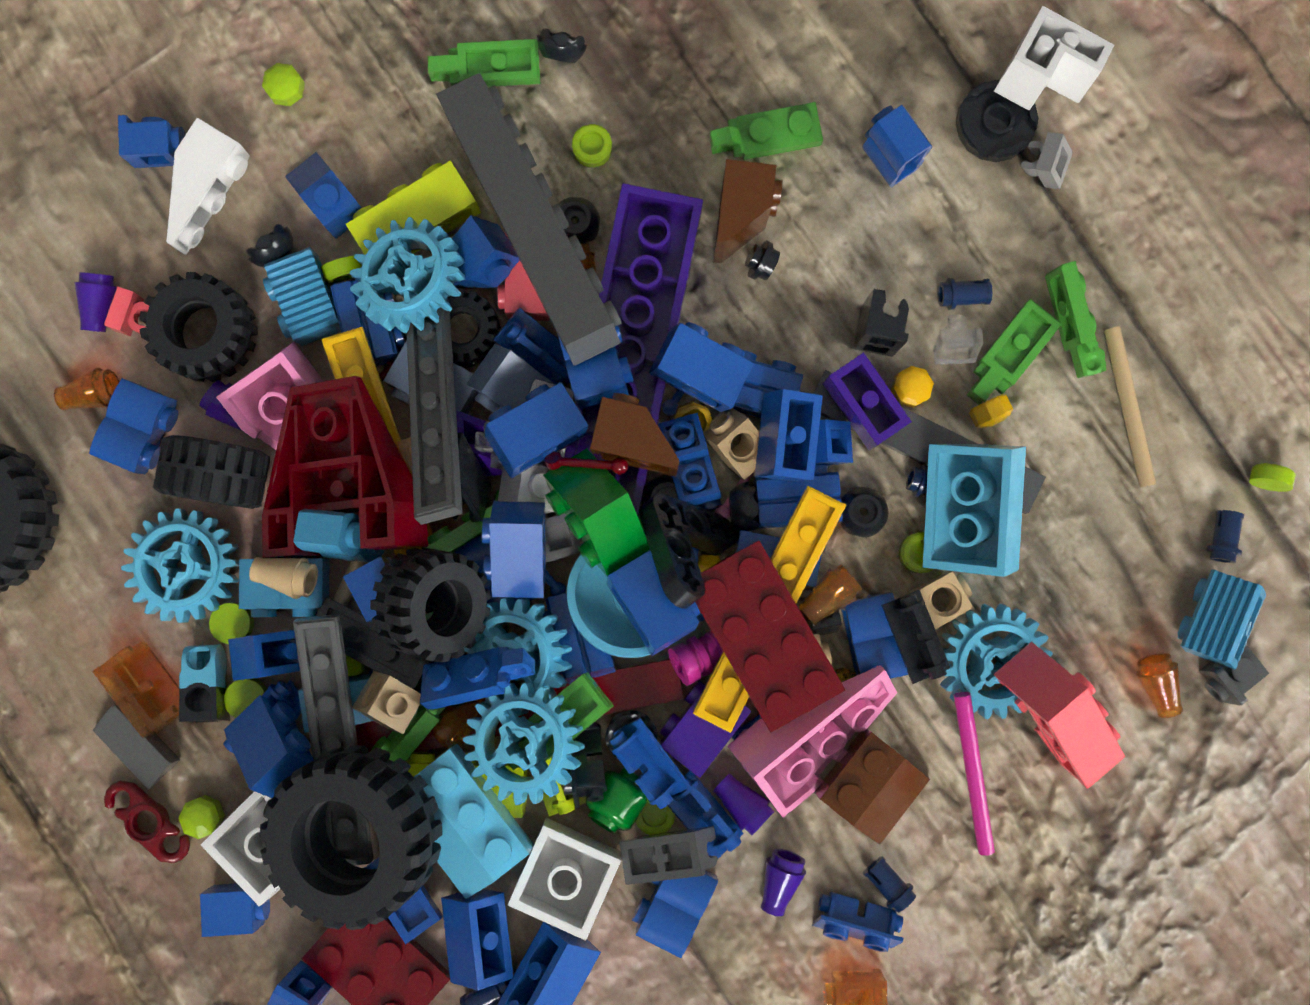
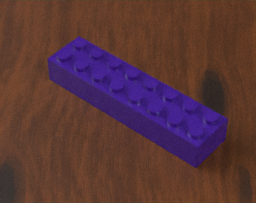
[564,183,703,518]

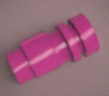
[668,630,723,686]

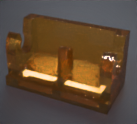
[92,641,179,738]

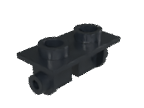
[881,590,950,684]
[564,721,607,809]

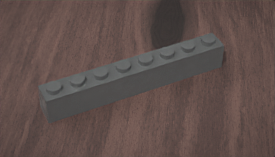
[436,73,622,366]

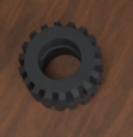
[139,272,258,382]
[153,435,270,509]
[370,547,491,662]

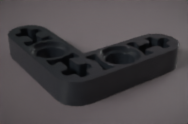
[639,493,738,609]

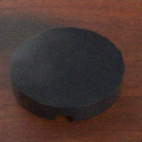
[956,80,1039,162]

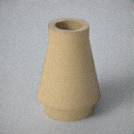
[249,557,318,599]

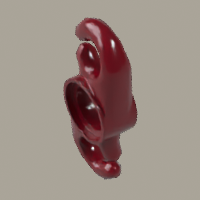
[104,780,190,864]

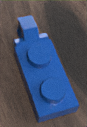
[420,647,535,710]

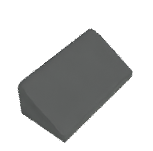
[93,701,180,790]

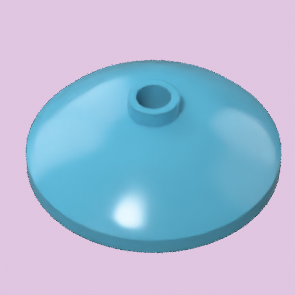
[567,535,651,658]

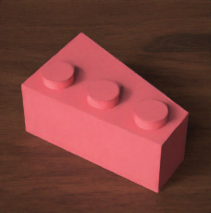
[994,642,1125,789]

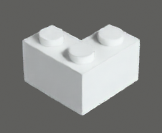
[994,6,1114,110]

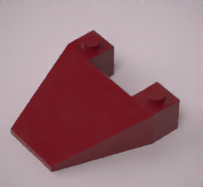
[262,376,428,558]

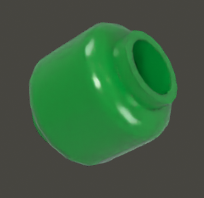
[586,768,647,834]

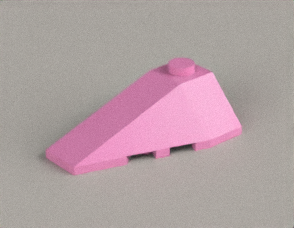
[216,342,323,450]
[727,665,897,818]

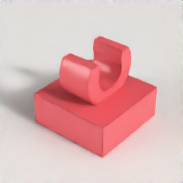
[104,286,149,337]

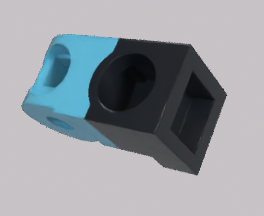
[179,644,230,723]

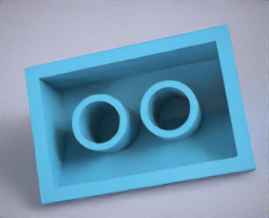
[923,444,1026,577]
[414,744,534,899]

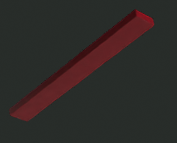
[355,659,684,753]

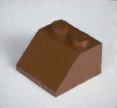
[713,159,783,263]
[590,393,679,477]
[814,729,930,845]

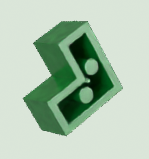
[543,448,650,577]

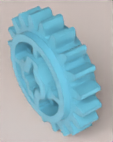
[350,217,465,333]
[121,508,239,623]
[464,597,572,716]
[940,603,1053,719]
[463,682,585,805]

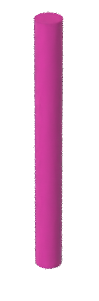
[954,692,995,856]

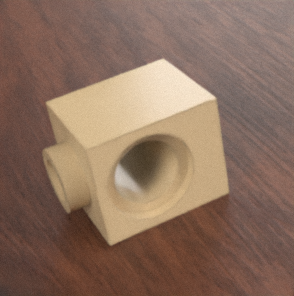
[704,408,759,480]
[902,571,974,629]
[353,671,421,734]

